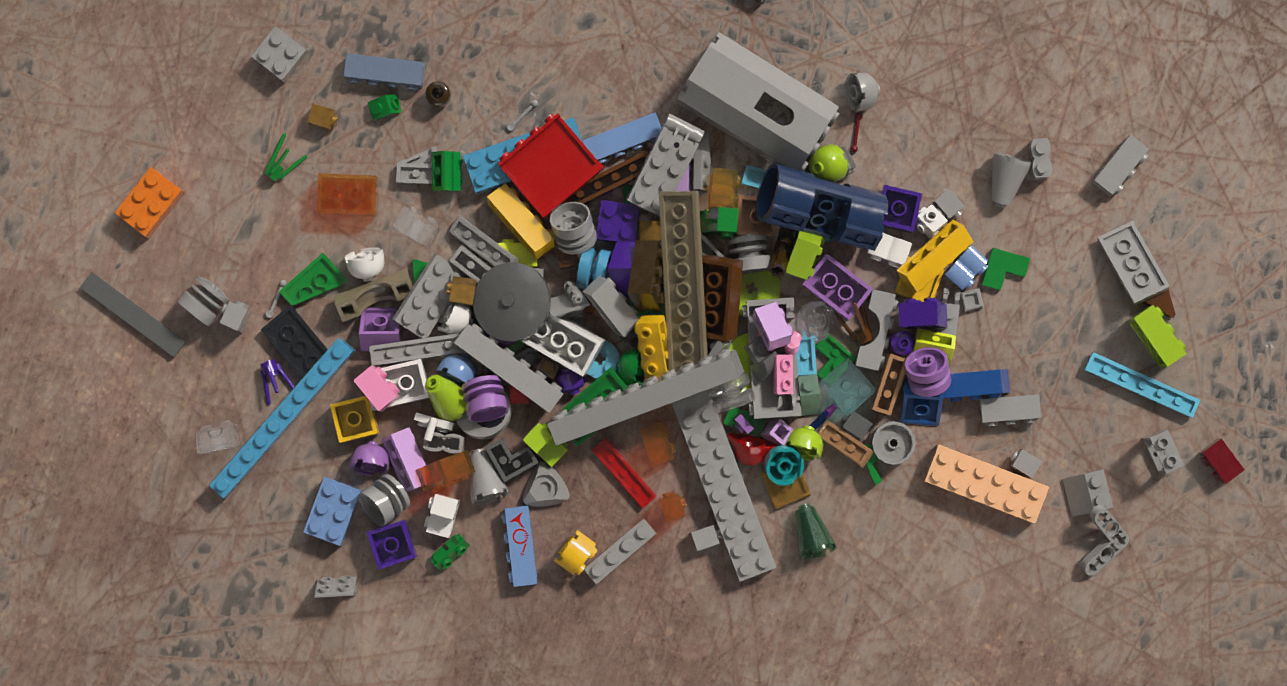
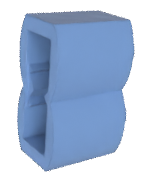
[944,245,988,290]

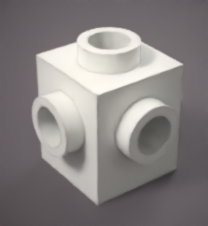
[916,205,948,239]

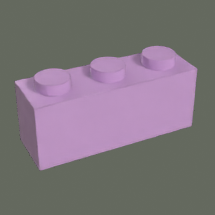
[382,427,433,493]

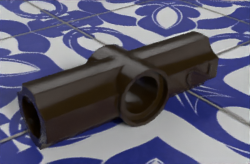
[769,227,796,277]

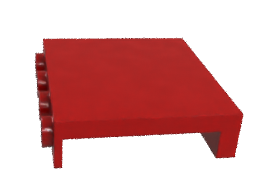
[498,113,604,219]

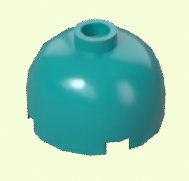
[764,445,804,486]

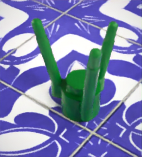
[264,133,307,182]

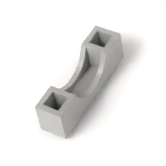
[854,289,898,371]
[584,518,657,584]

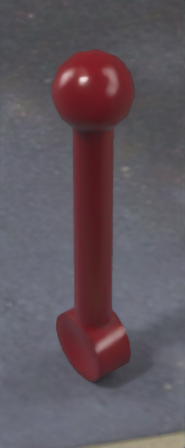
[850,113,863,153]

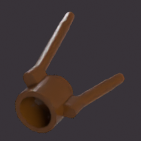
[834,302,873,345]

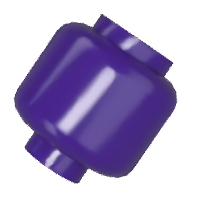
[888,331,915,356]
[556,367,585,396]

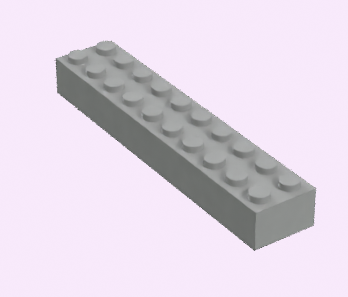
[547,348,744,446]
[672,389,777,581]

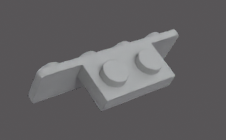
[693,133,711,211]

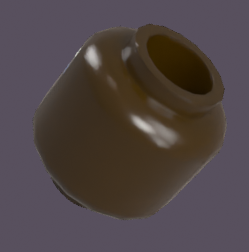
[425,81,451,108]

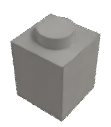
[933,188,964,220]
[1010,449,1042,478]
[691,525,722,551]

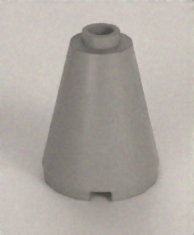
[991,152,1032,208]
[469,449,509,505]

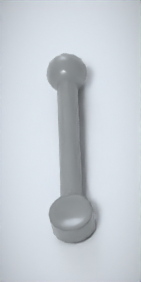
[507,100,538,131]
[266,280,287,318]

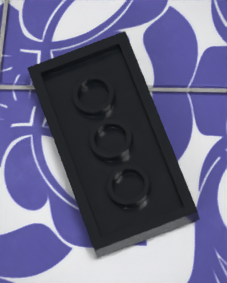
[260,305,328,379]

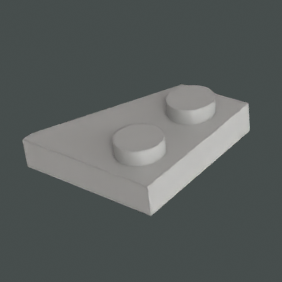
[396,147,437,185]

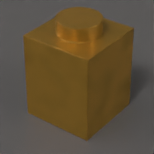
[307,103,339,131]
[446,276,476,305]

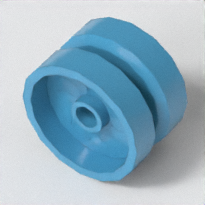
[576,248,611,290]

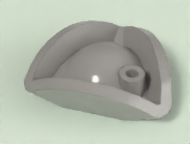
[523,462,570,507]

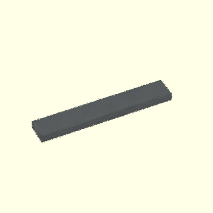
[80,272,186,357]

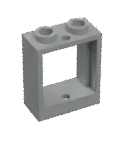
[1142,430,1184,474]

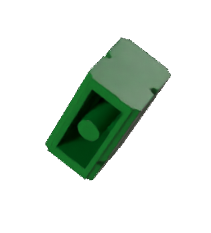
[432,151,462,192]

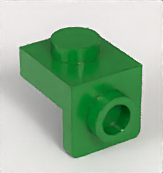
[367,94,402,121]

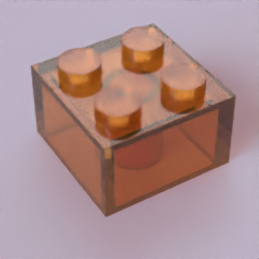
[416,450,476,493]

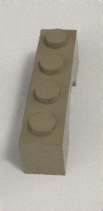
[334,268,414,322]

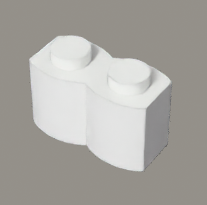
[867,233,912,268]

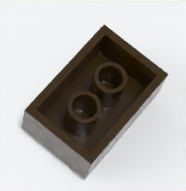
[628,240,665,311]

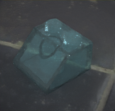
[818,358,877,416]

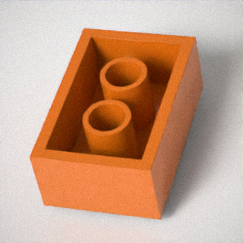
[115,167,185,238]

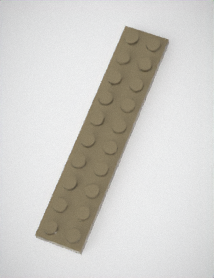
[659,191,707,372]

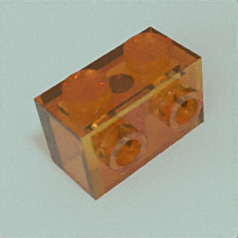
[639,422,677,466]
[660,491,687,522]

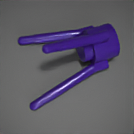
[260,359,295,405]

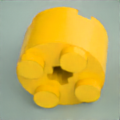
[554,529,597,575]

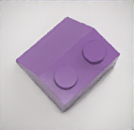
[359,307,401,351]

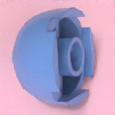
[436,353,476,385]

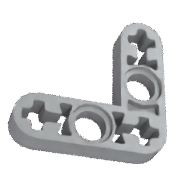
[1080,505,1129,576]

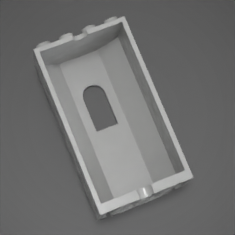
[677,32,840,171]

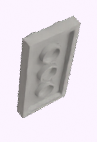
[1097,221,1170,306]
[392,253,467,338]

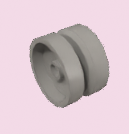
[871,421,916,465]

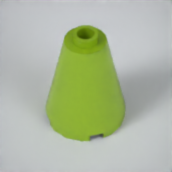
[425,375,468,421]

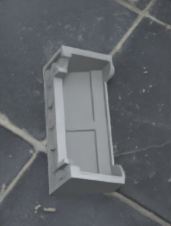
[742,298,802,419]

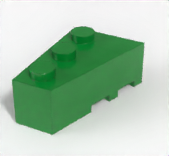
[700,207,739,240]

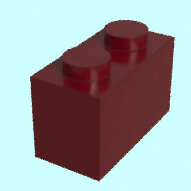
[1199,438,1245,484]

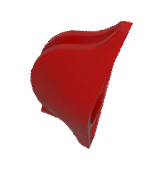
[727,433,778,465]

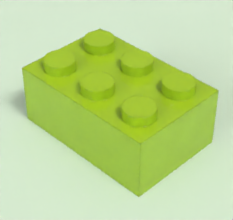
[1128,305,1187,368]

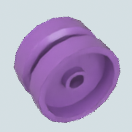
[905,347,952,397]

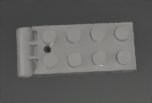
[626,113,704,216]

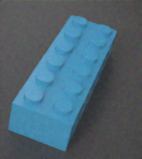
[463,117,582,194]

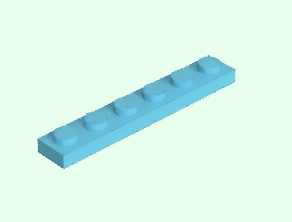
[1084,352,1200,418]

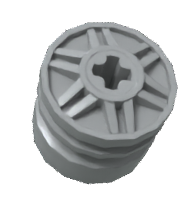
[550,202,597,255]
[727,234,771,274]
[177,275,230,326]
[358,474,410,527]

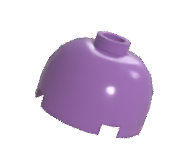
[349,441,389,476]

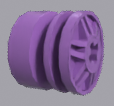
[461,375,509,422]

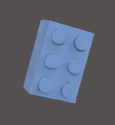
[303,477,363,546]

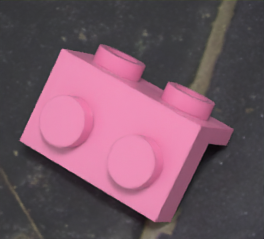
[773,354,793,394]

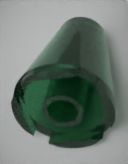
[795,503,837,560]

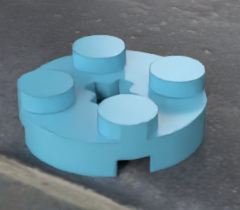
[587,340,620,379]

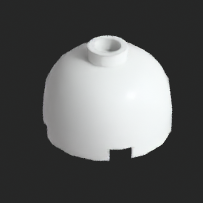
[344,248,385,282]
[437,302,474,335]

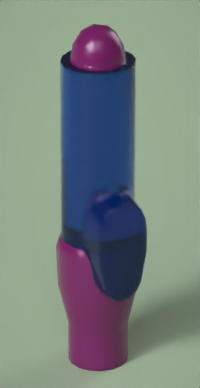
[809,403,837,431]

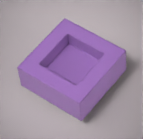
[734,414,754,434]

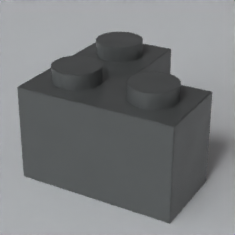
[485,438,539,482]

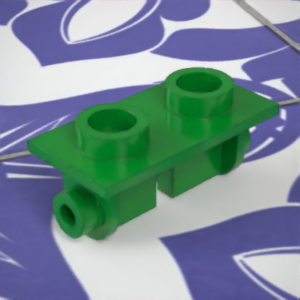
[430,533,470,572]

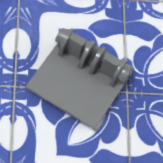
[549,281,590,318]
[314,575,357,598]

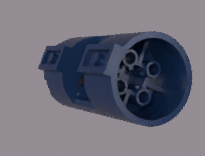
[755,164,888,251]

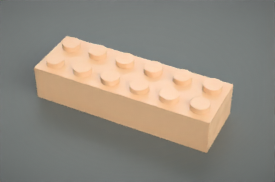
[923,444,1049,524]

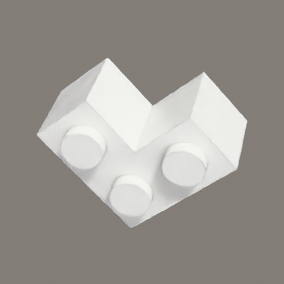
[424,494,461,538]

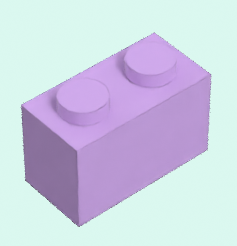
[753,302,793,351]

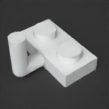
[414,412,455,441]

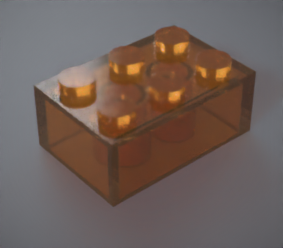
[317,173,379,217]

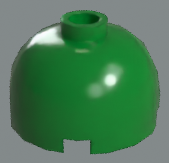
[616,348,645,386]

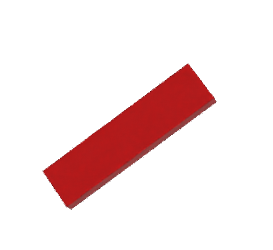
[591,438,657,509]

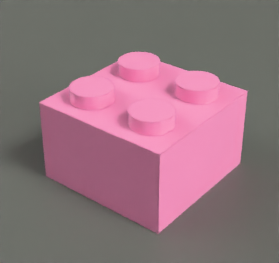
[353,365,400,412]

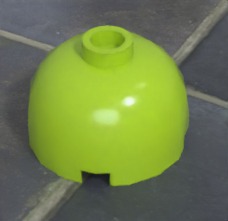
[808,144,848,183]
[785,425,823,461]

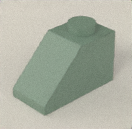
[798,374,821,416]

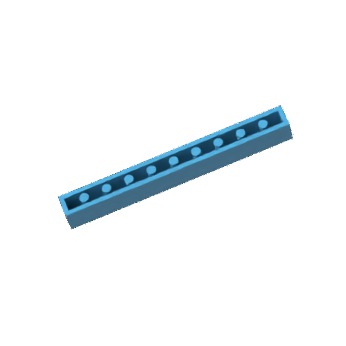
[209,338,356,499]

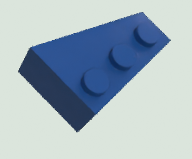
[944,369,1010,402]

